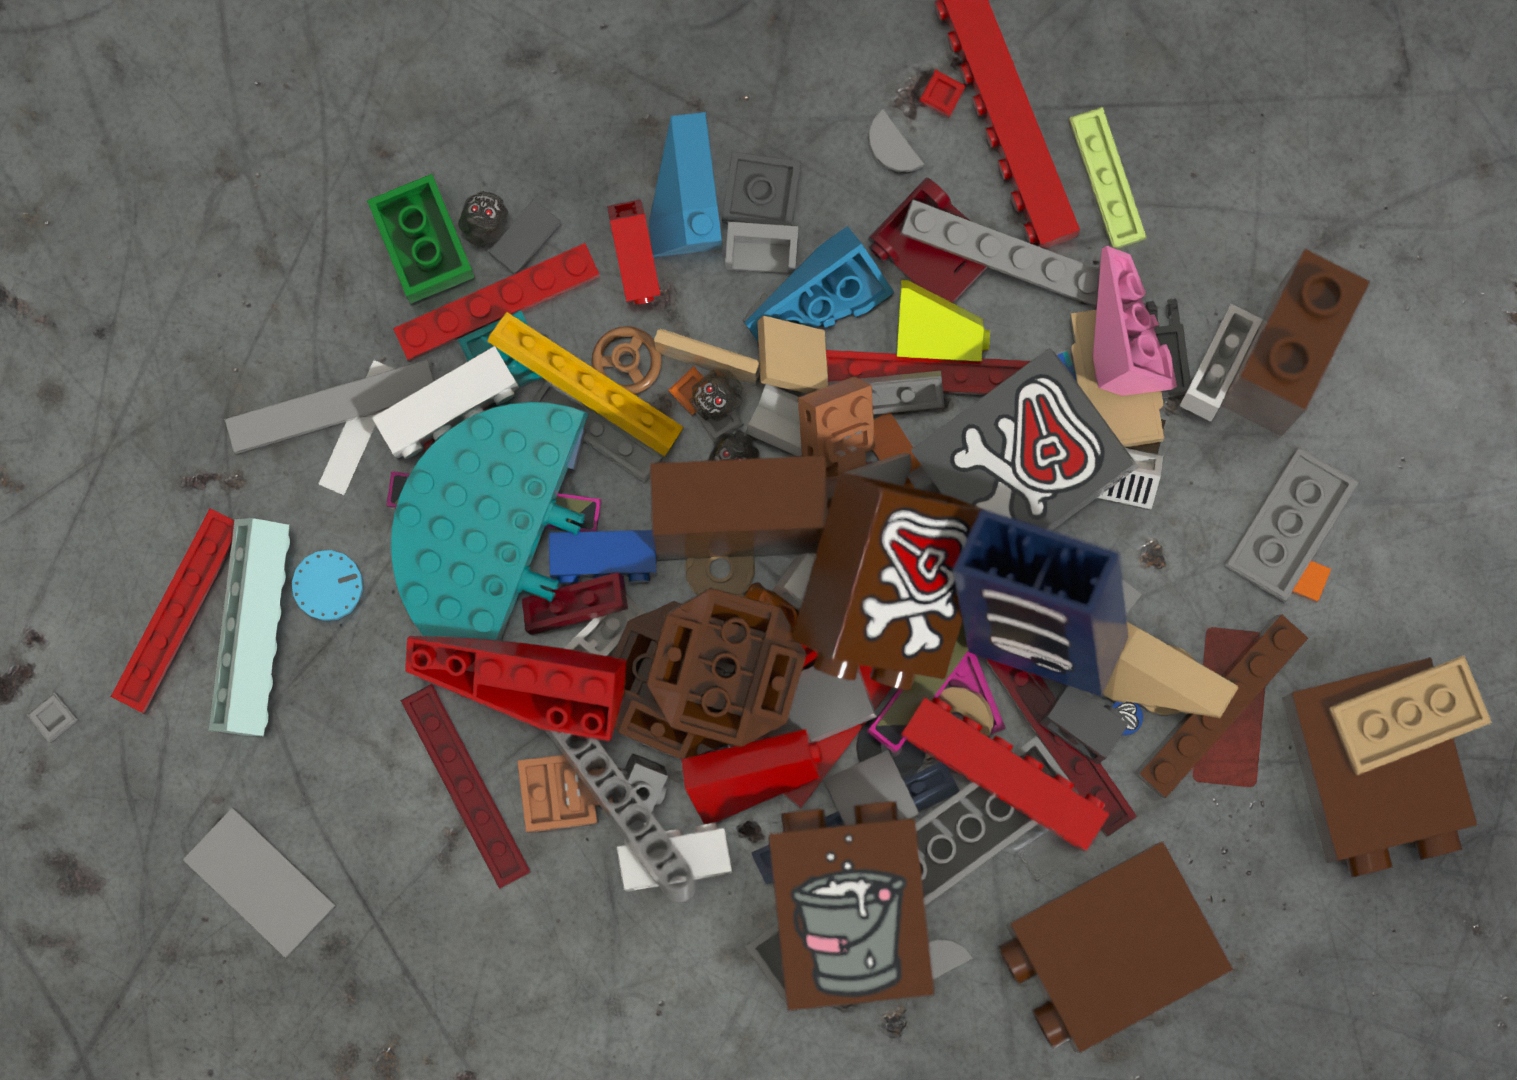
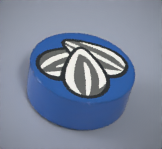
[1111,702,1143,736]

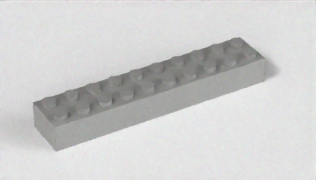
[745,736,1079,1004]

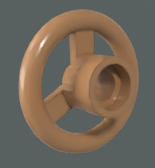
[591,326,661,394]

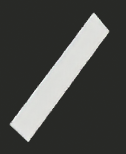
[319,360,394,495]

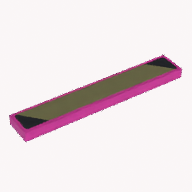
[867,621,971,753]

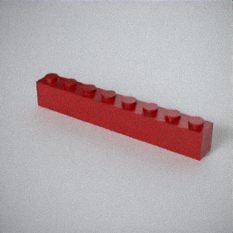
[934,0,1080,249]

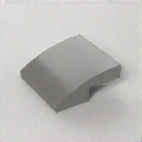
[823,750,919,826]

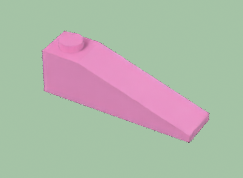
[1093,246,1177,396]

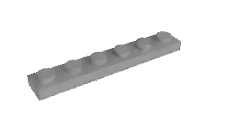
[900,200,1100,307]

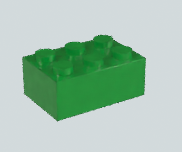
[367,174,475,304]

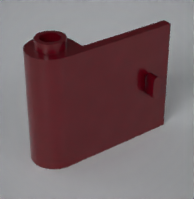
[868,177,987,303]

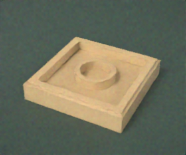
[757,316,828,394]

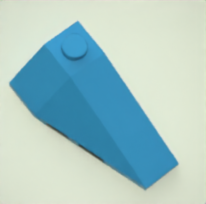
[744,226,895,343]

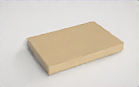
[654,329,760,385]

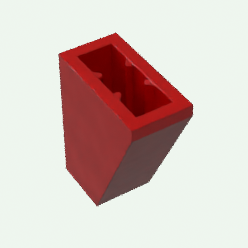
[607,199,661,304]

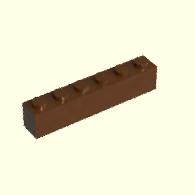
[1134,614,1308,798]

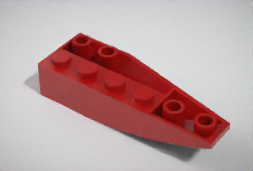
[405,636,627,741]

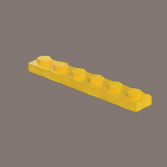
[487,312,684,457]

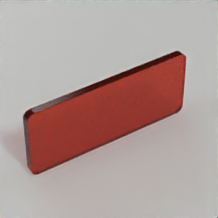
[1192,627,1265,788]

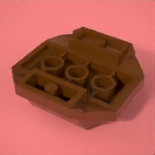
[646,587,806,747]
[613,601,735,760]

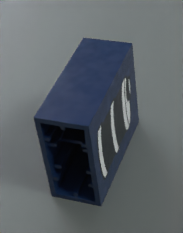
[953,509,1128,697]

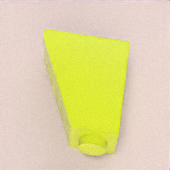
[897,280,990,361]

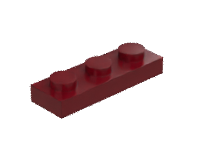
[521,572,628,635]

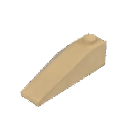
[1103,622,1239,718]

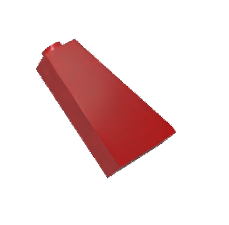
[682,729,823,825]

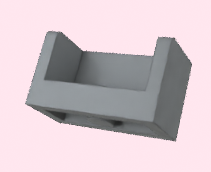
[725,222,798,274]

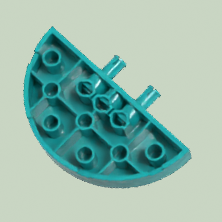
[391,402,589,641]

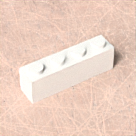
[372,346,519,459]

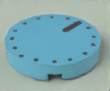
[292,550,363,621]

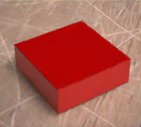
[919,69,966,118]

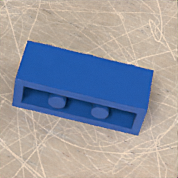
[549,530,657,585]

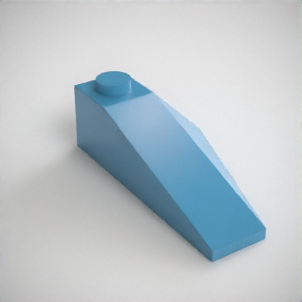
[649,112,722,257]

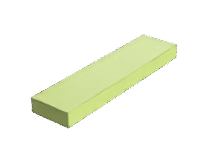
[1069,107,1146,249]

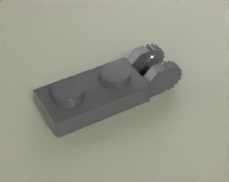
[1145,299,1191,398]

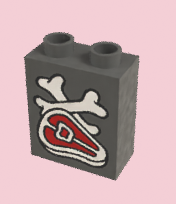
[907,348,1139,531]

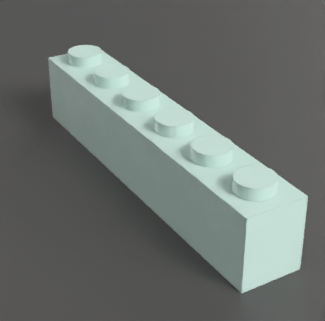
[209,518,290,736]

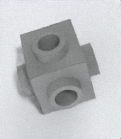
[616,753,668,813]

